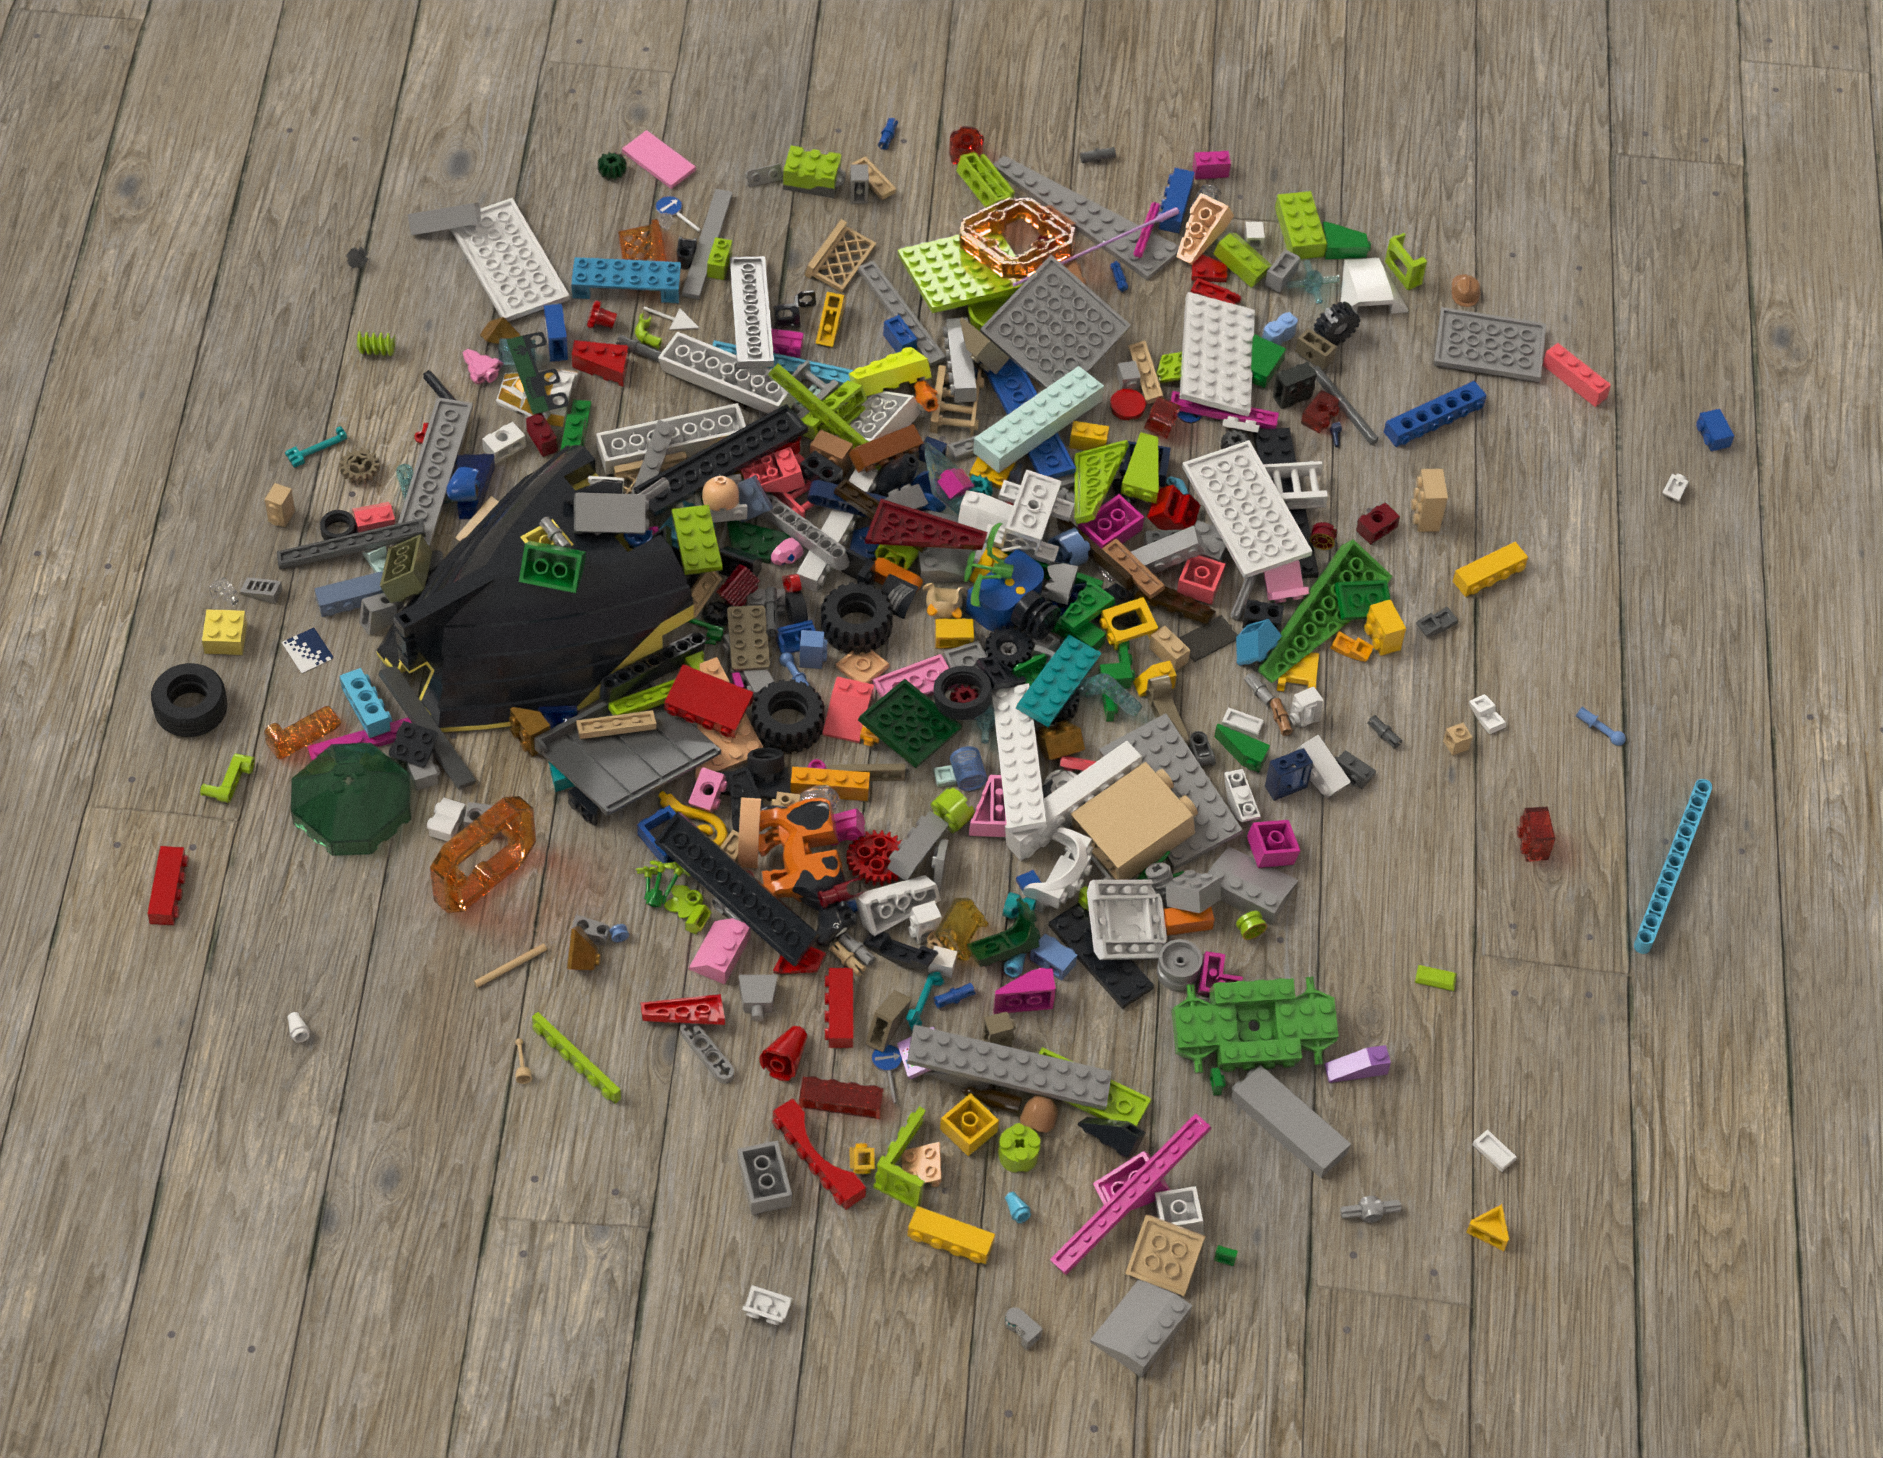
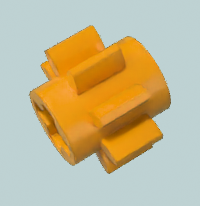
[860,725,880,747]

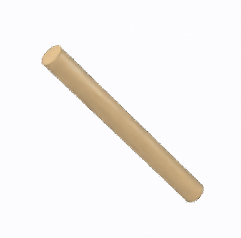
[474,943,547,988]

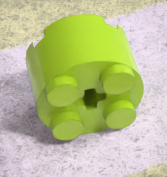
[875,545,918,570]
[930,787,975,834]
[998,1123,1041,1173]

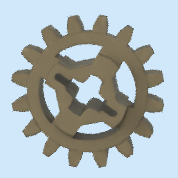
[339,448,380,485]

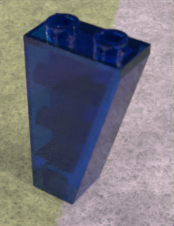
[457,454,495,519]

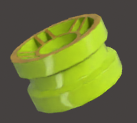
[1236,911,1267,940]

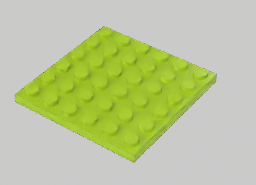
[898,226,1028,313]

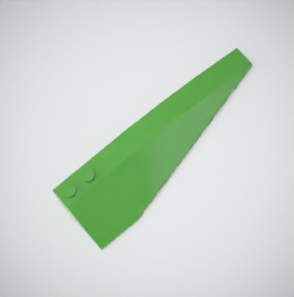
[1258,539,1392,683]

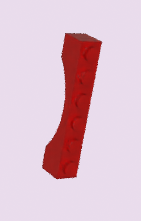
[772,1098,866,1210]

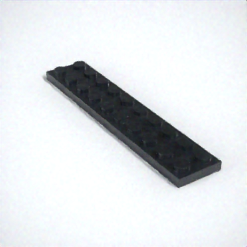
[634,404,808,517]
[1253,428,1319,579]
[654,812,820,966]

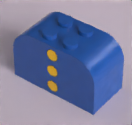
[966,549,1044,632]

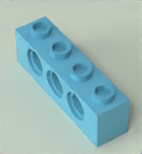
[339,668,392,738]

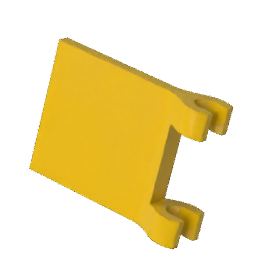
[1277,652,1319,692]

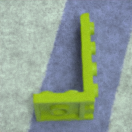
[873,1106,925,1209]

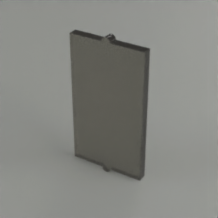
[1179,615,1238,662]

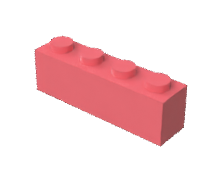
[1542,343,1611,407]

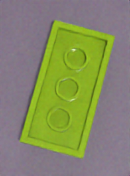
[672,504,722,575]

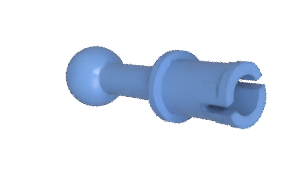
[779,652,809,687]
[1576,706,1626,746]

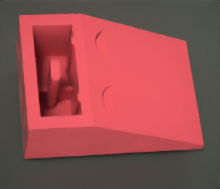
[740,447,805,492]

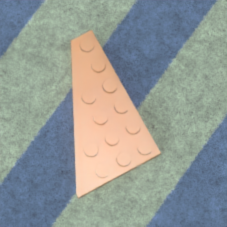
[695,657,763,782]

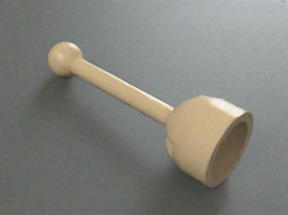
[515,1038,532,1084]

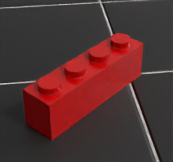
[147,846,189,926]
[825,968,853,1048]

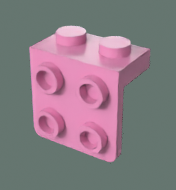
[1264,560,1309,603]

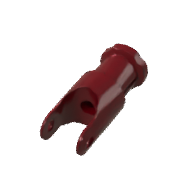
[818,878,865,908]

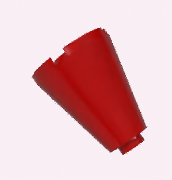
[759,1026,808,1081]

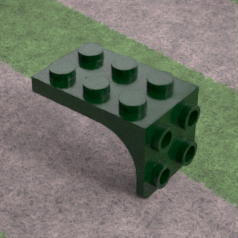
[967,898,1041,967]

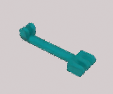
[285,426,348,467]
[906,972,944,1031]

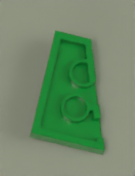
[1061,579,1115,633]

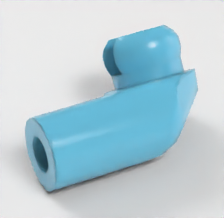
[1166,476,1189,496]

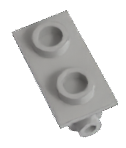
[745,163,782,187]

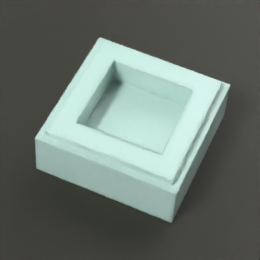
[933,765,956,787]

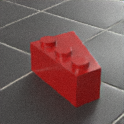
[572,340,628,387]

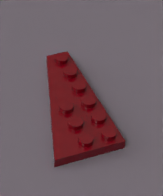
[864,499,988,550]

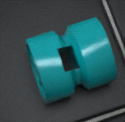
[1002,892,1036,919]

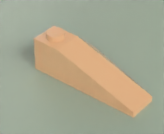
[1177,193,1234,265]

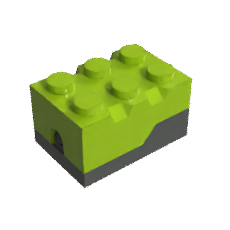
[783,145,846,198]

